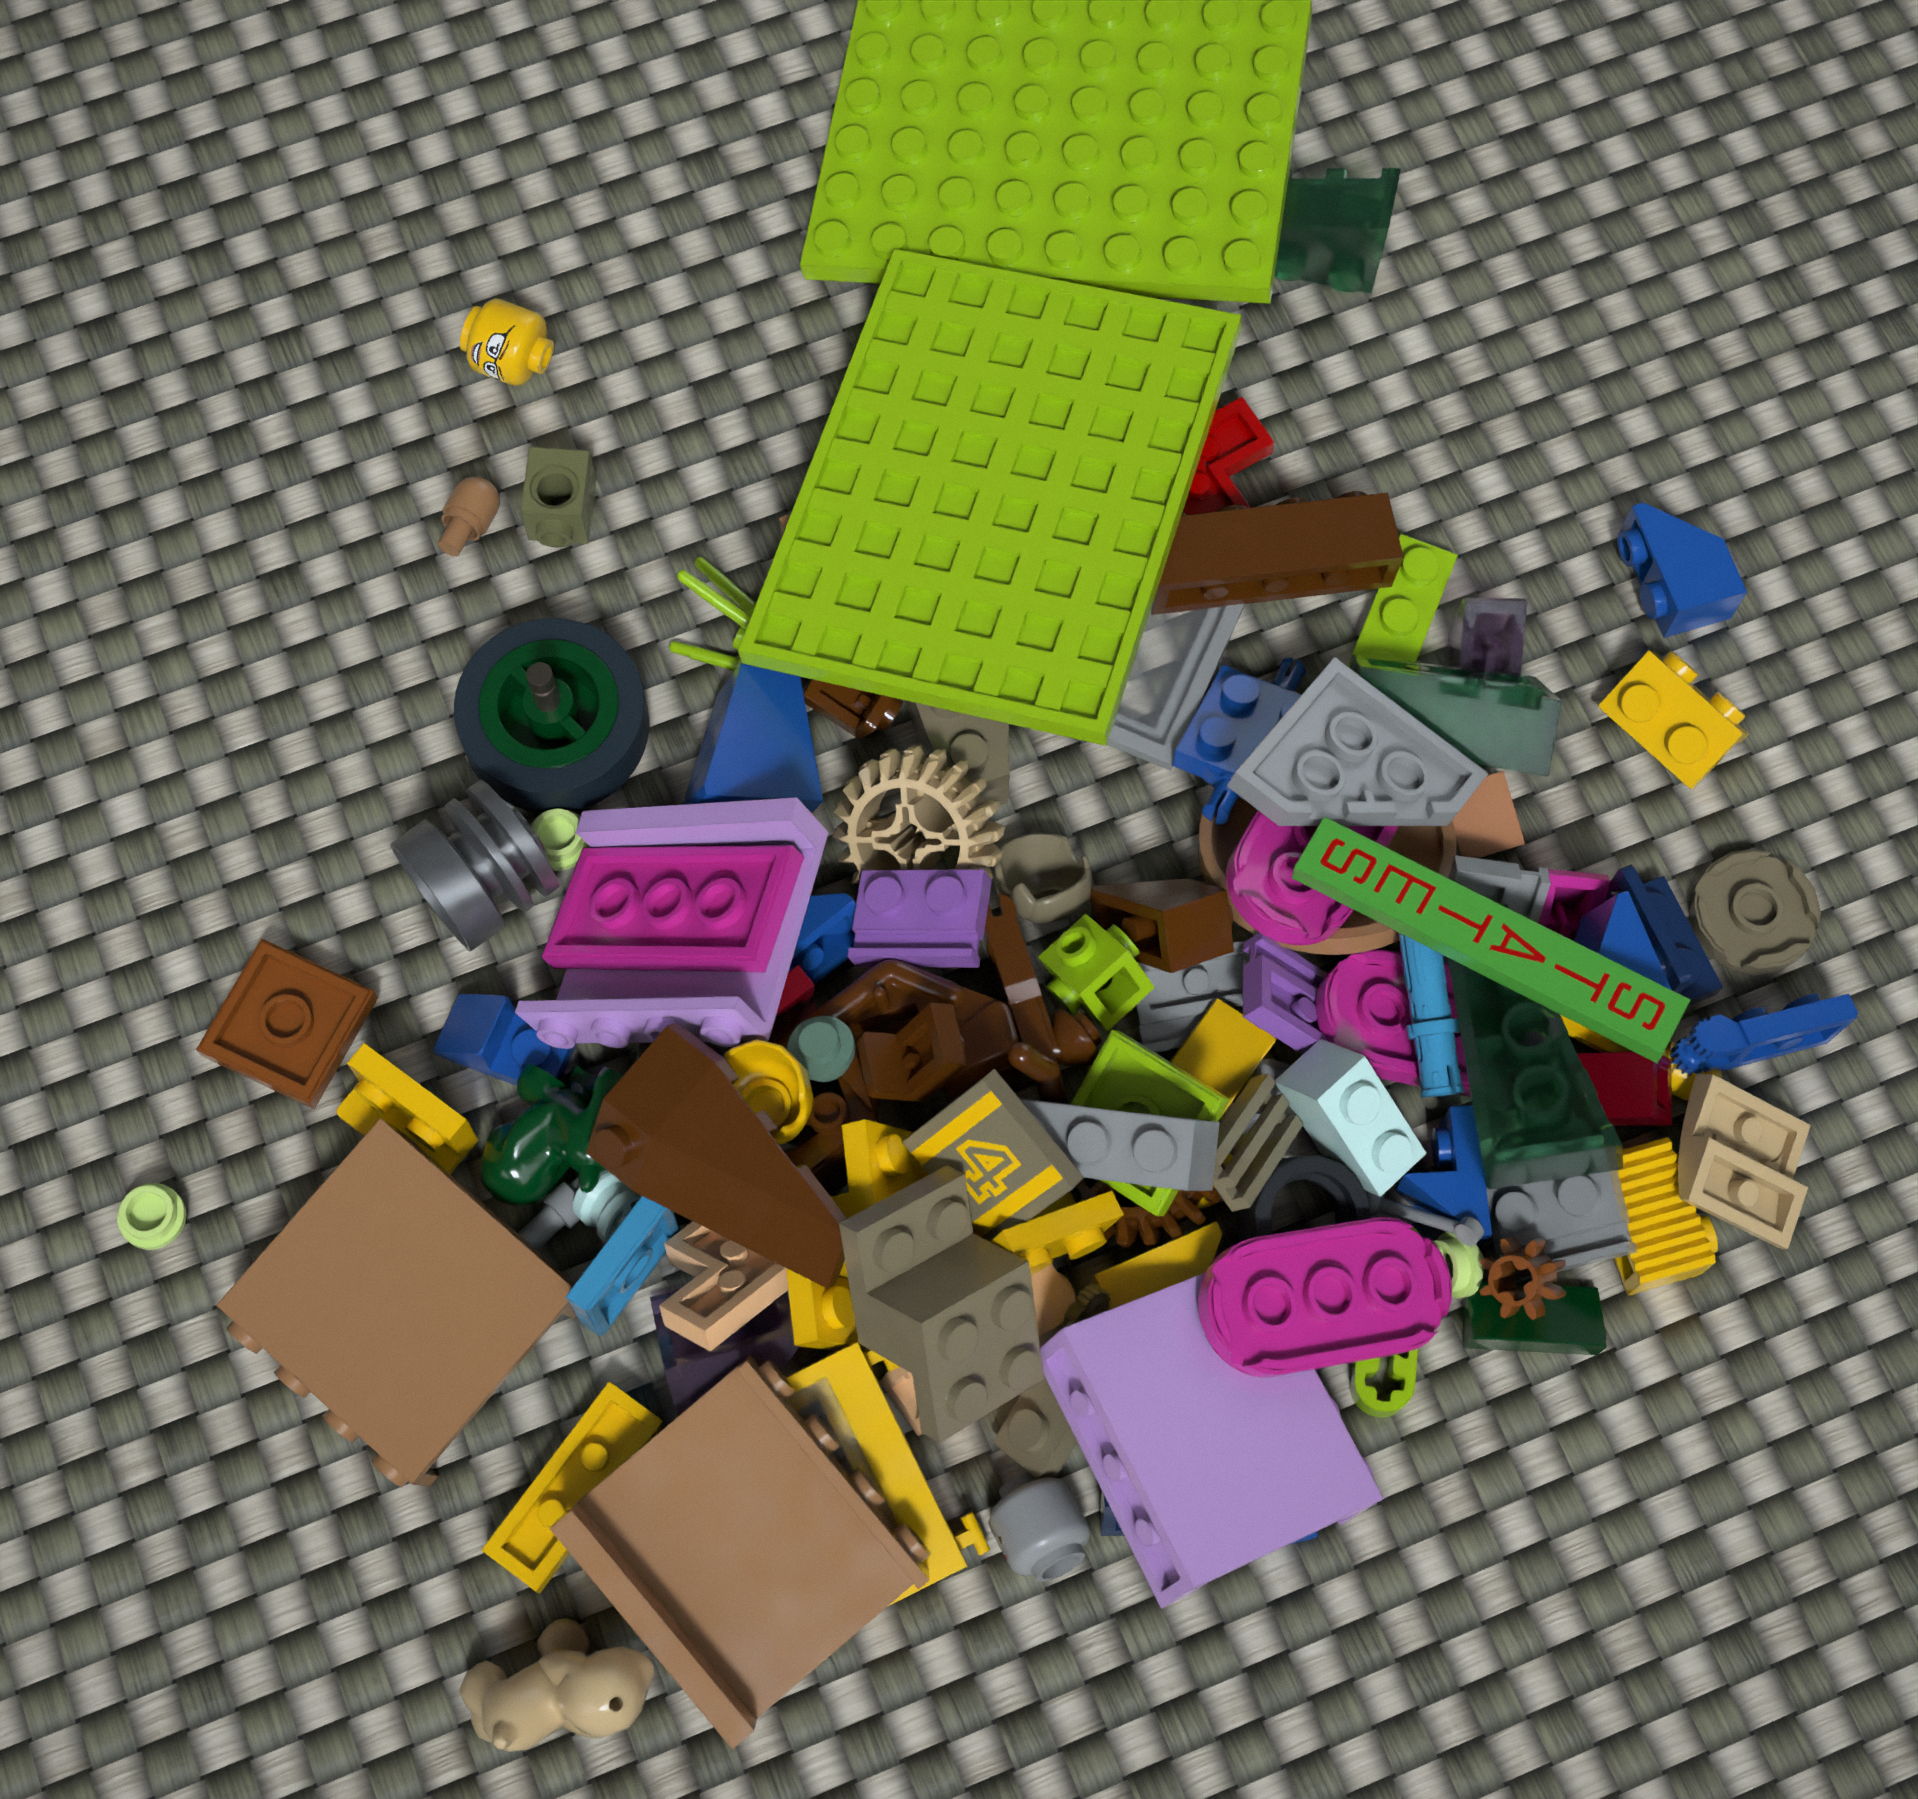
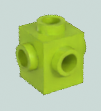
[1038,914,1155,1031]

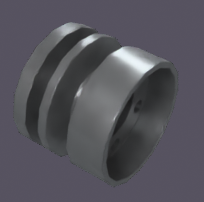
[390,779,560,952]

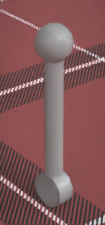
[1364,1190,1484,1246]

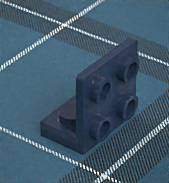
[1606,864,1723,1007]

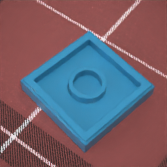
[566,1196,680,1337]

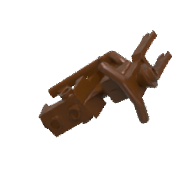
[774,894,1102,1197]

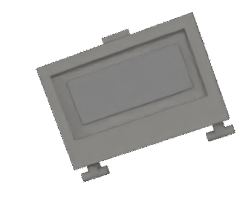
[1107,603,1245,771]

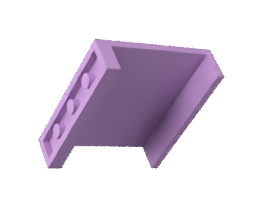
[515,798,829,1049]
[1040,1273,1384,1609]

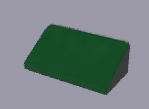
[1463,1281,1607,1355]

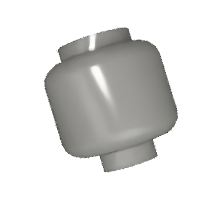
[988,1473,1091,1582]

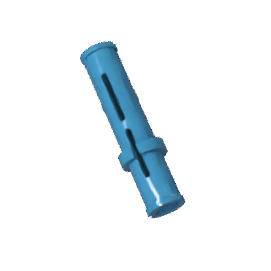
[1399,933,1464,1098]

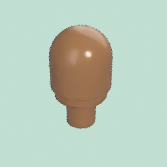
[437,477,500,556]

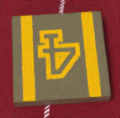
[902,1069,1084,1242]

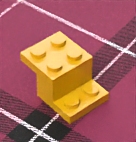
[786,1119,928,1352]

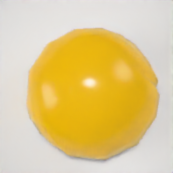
[724,1039,814,1145]

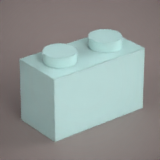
[1275,1039,1427,1197]

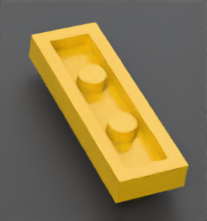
[481,1381,665,1594]

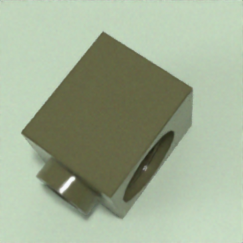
[520,447,597,548]

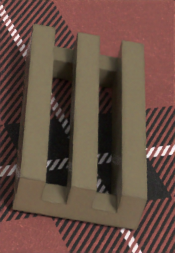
[1213,1073,1304,1212]

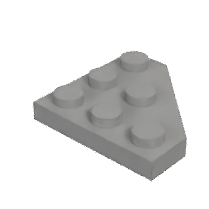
[1227,657,1489,826]

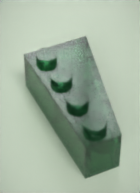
[1448,904,1624,1190]

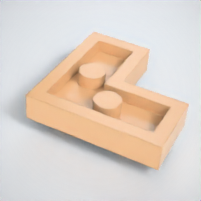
[659,1222,788,1352]

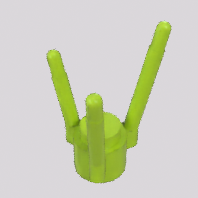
[669,557,756,671]

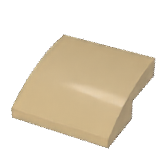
[1678,1074,1811,1249]

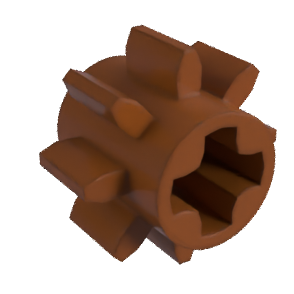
[1480,1236,1566,1320]

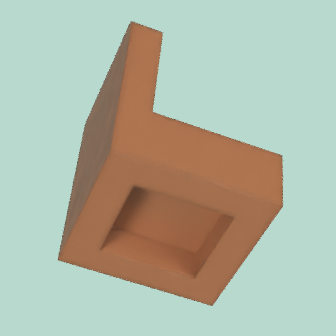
[1452,771,1525,858]

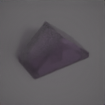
[1448,598,1528,720]

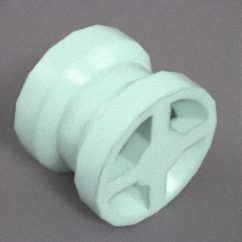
[573,1172,642,1244]

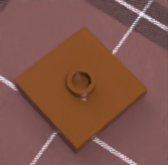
[196,938,378,1110]

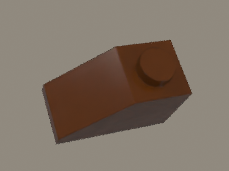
[1090,879,1234,973]

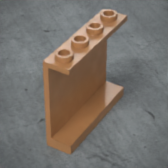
[216,1118,576,1487]
[550,1355,931,1750]

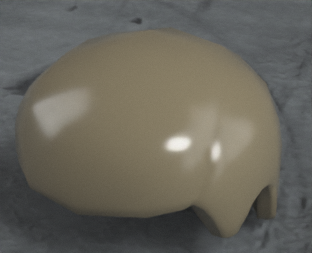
[994,833,1092,923]

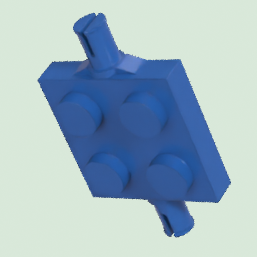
[1172,658,1306,824]

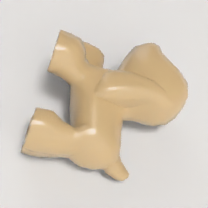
[459,1618,654,1752]

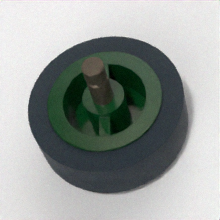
[454,618,649,813]

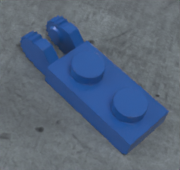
[1670,993,1859,1077]

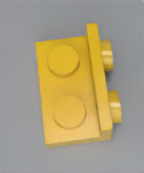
[336,1043,479,1174]

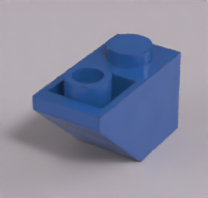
[1617,502,1747,638]

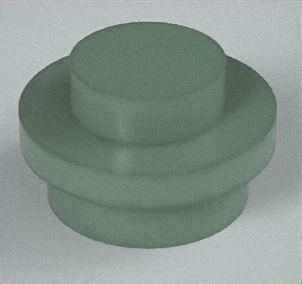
[787,1016,855,1082]

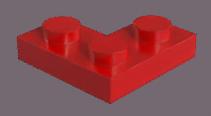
[1183,397,1275,515]

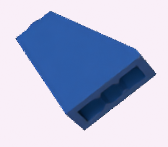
[683,663,823,813]

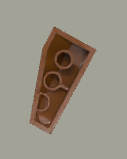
[586,1022,847,1288]

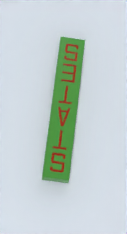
[1292,817,1690,1063]

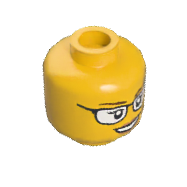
[460,298,554,386]

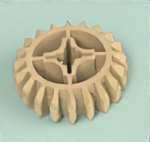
[832,744,1006,884]

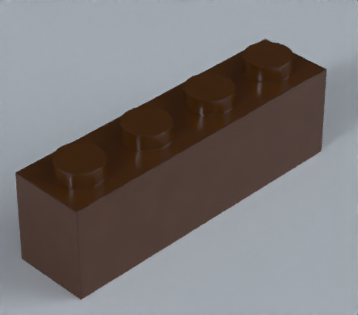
[1151,491,1404,615]

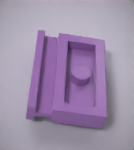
[847,869,992,968]
[1243,933,1327,1055]

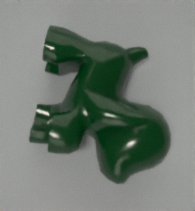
[481,1063,623,1206]

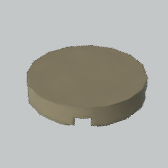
[1689,849,1821,975]

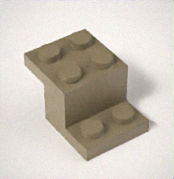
[839,1165,1044,1443]

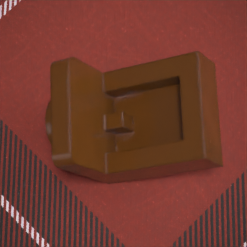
[803,679,903,740]
[857,1003,967,1102]

